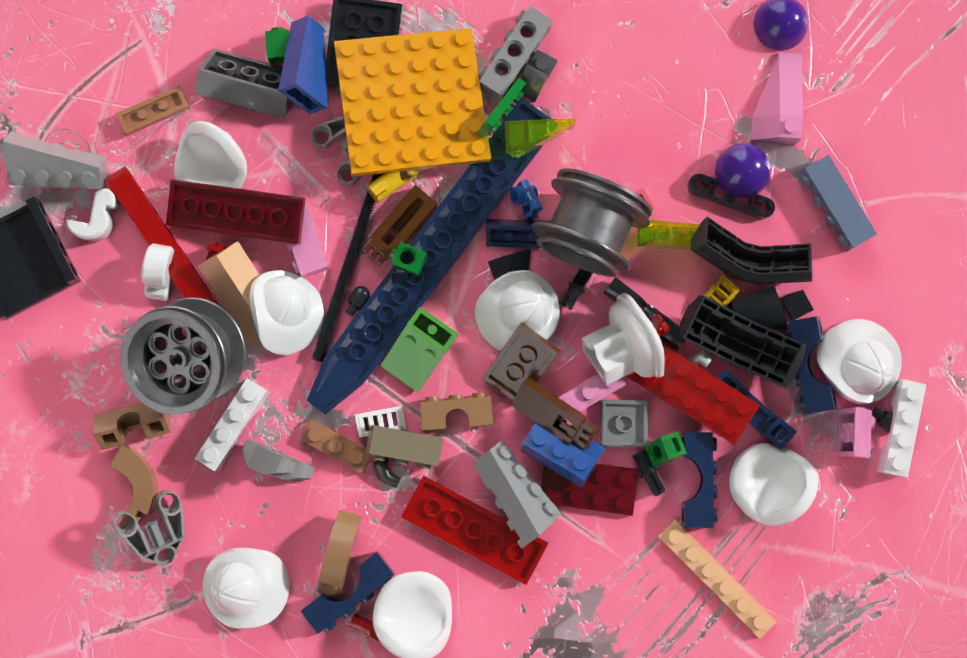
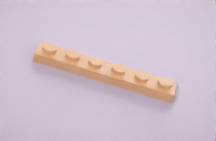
[658,519,776,638]

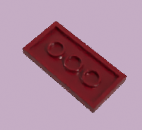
[541,463,639,516]

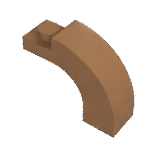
[110,445,158,529]
[318,510,362,598]

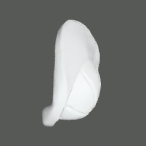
[174,121,247,188]
[249,270,324,355]
[475,270,560,351]
[817,319,902,404]
[729,443,818,526]
[203,548,290,629]
[373,571,452,658]

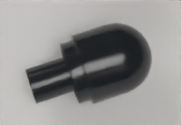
[345,286,370,317]
[872,407,893,433]

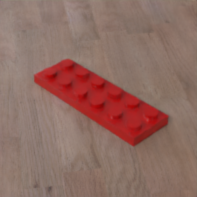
[625,344,760,446]
[401,475,548,585]

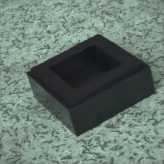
[781,290,814,321]

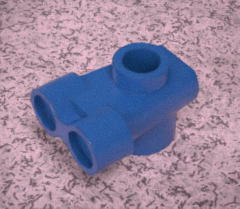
[510,179,543,220]

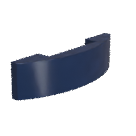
[718,369,797,450]

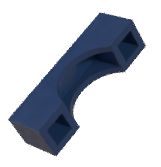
[786,316,838,414]
[681,432,717,528]
[301,551,395,634]

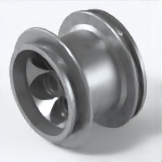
[531,168,653,277]
[121,297,246,415]

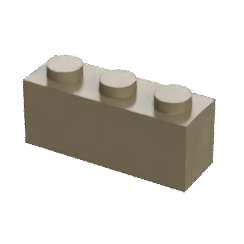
[365,425,443,470]

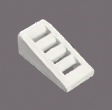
[355,406,406,438]

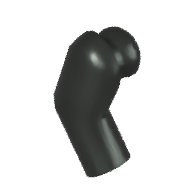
[373,457,401,488]

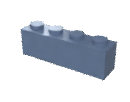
[800,154,877,251]

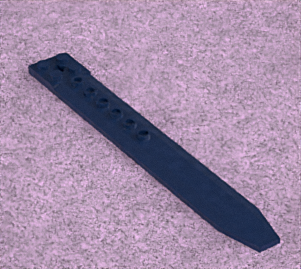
[306,97,559,415]

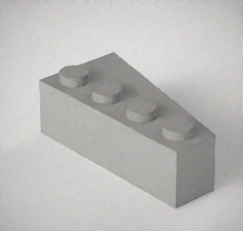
[3,131,108,189]
[473,440,561,548]

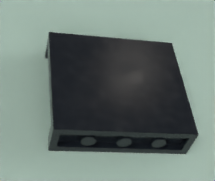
[0,196,81,320]

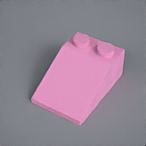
[836,407,875,458]

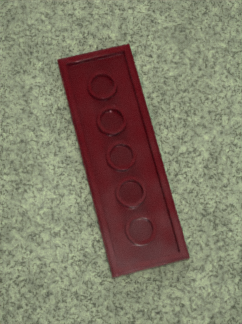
[166,179,306,245]

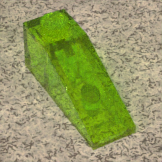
[504,118,575,157]
[637,220,700,249]

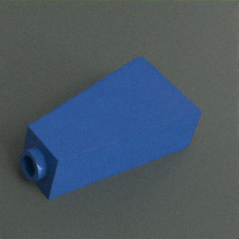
[278,15,328,114]

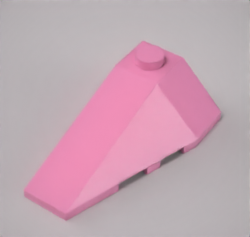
[750,52,803,145]

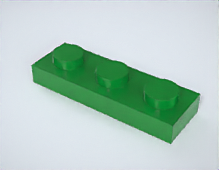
[477,78,526,138]

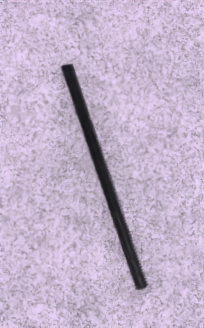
[311,173,384,362]

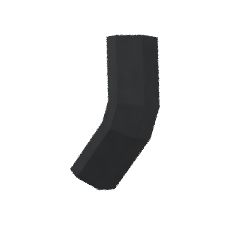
[690,216,813,285]
[679,295,806,388]

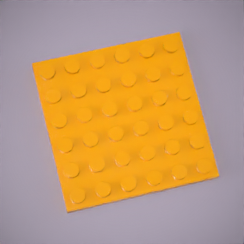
[334,28,491,177]

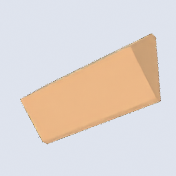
[198,241,259,345]

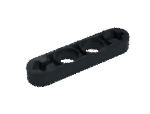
[687,173,775,220]

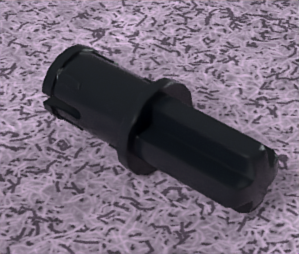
[559,269,593,310]
[632,449,665,496]

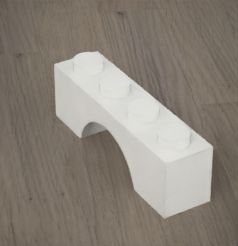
[195,378,271,471]
[877,379,927,477]

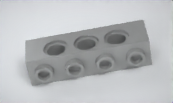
[479,6,553,101]

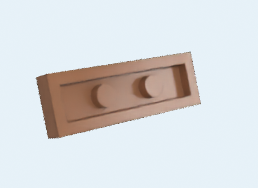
[116,85,190,136]
[299,419,371,473]

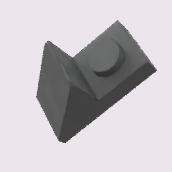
[521,50,558,102]

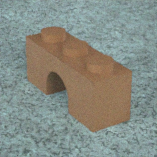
[420,392,493,431]
[93,403,171,450]

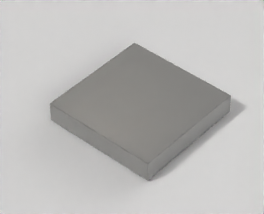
[600,399,648,447]

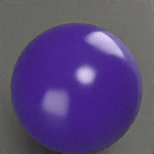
[753,0,809,51]
[714,143,771,199]

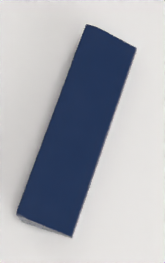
[486,219,550,248]

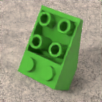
[380,307,459,393]

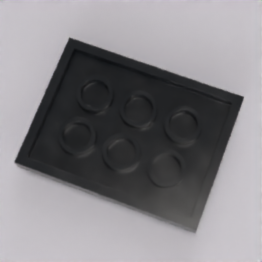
[326,0,402,88]

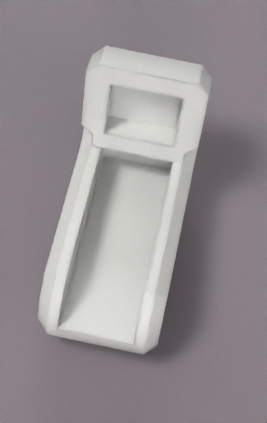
[66,188,120,241]
[141,243,174,301]

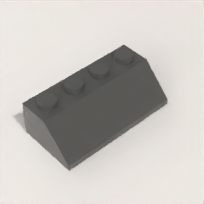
[196,48,293,118]

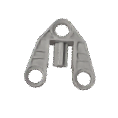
[311,116,362,187]
[242,438,315,481]
[110,490,185,566]

